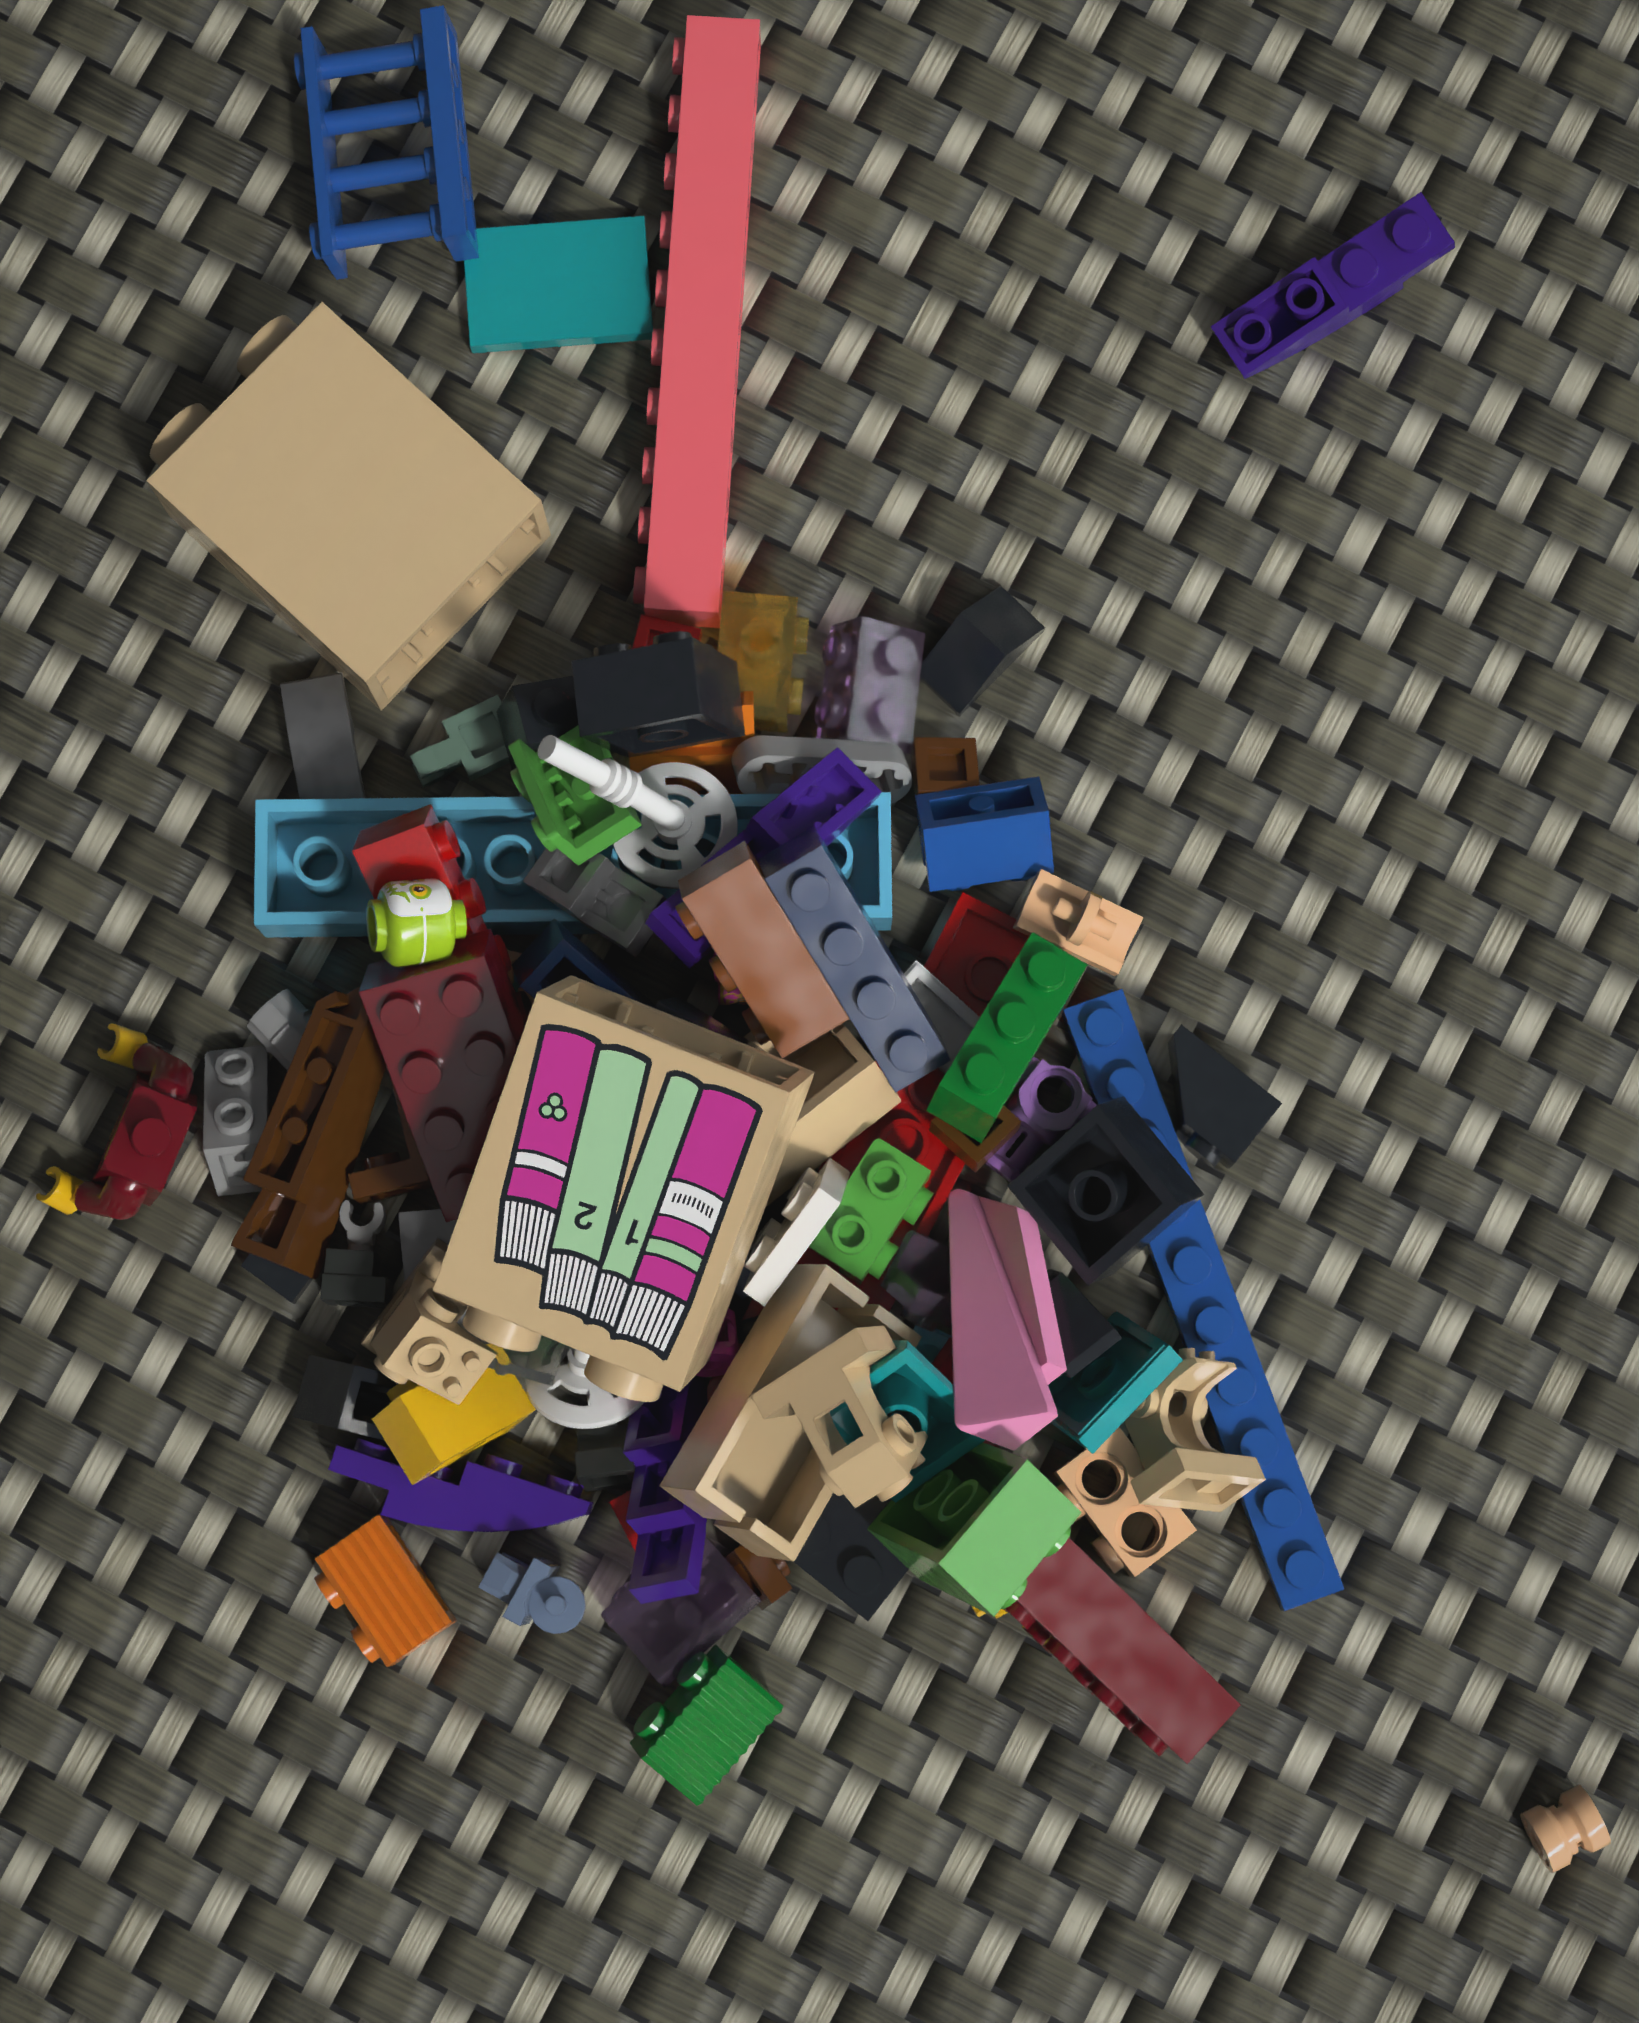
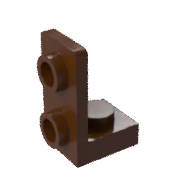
[348,1076,432,1205]

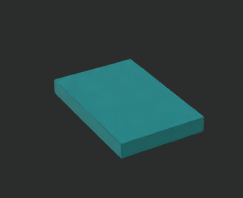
[464,216,653,353]

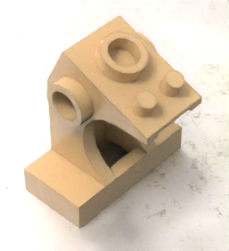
[361,1238,497,1405]
[751,1325,928,1508]
[1124,1348,1266,1512]

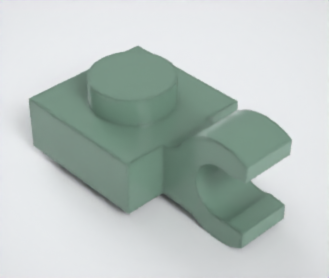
[410,695,510,787]

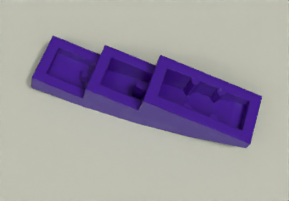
[645,747,882,969]
[623,1376,708,1604]

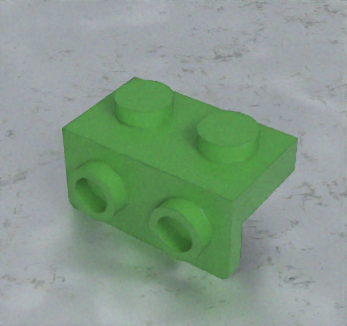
[508,725,642,866]
[809,1138,934,1285]

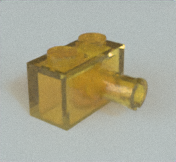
[718,591,810,733]

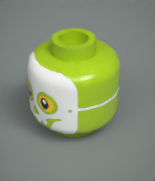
[366,878,467,967]

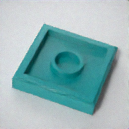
[1048,1311,1183,1454]

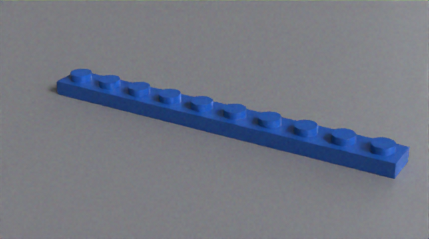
[1062,989,1344,1611]

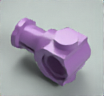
[985,1056,1097,1183]

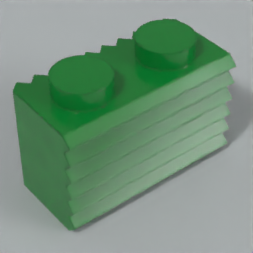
[630,1644,783,1806]

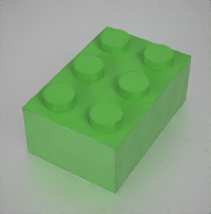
[867,1442,1082,1617]

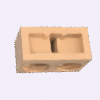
[1053,1427,1197,1577]

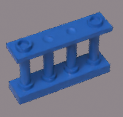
[294,5,479,280]

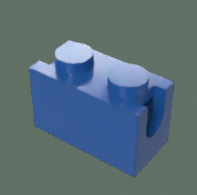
[915,776,1054,892]

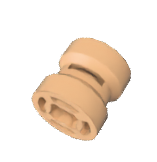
[1520,1785,1611,1873]

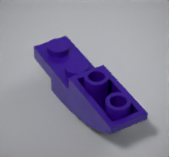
[1211,192,1455,379]
[328,1438,594,1532]

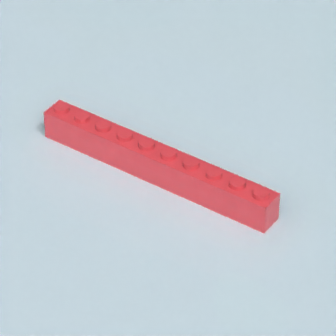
[633,15,761,628]

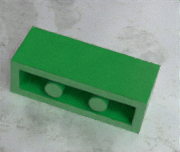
[926,932,1088,1143]

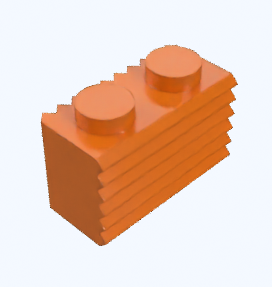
[314,1514,457,1667]

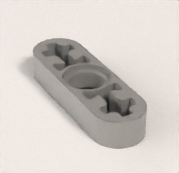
[731,735,912,804]

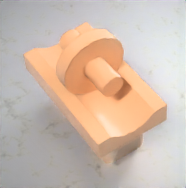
[1013,869,1143,976]

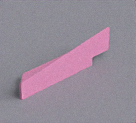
[948,1189,1067,1451]

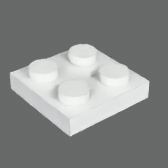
[743,1157,850,1306]

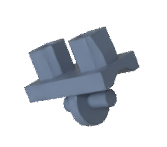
[478,1552,586,1634]

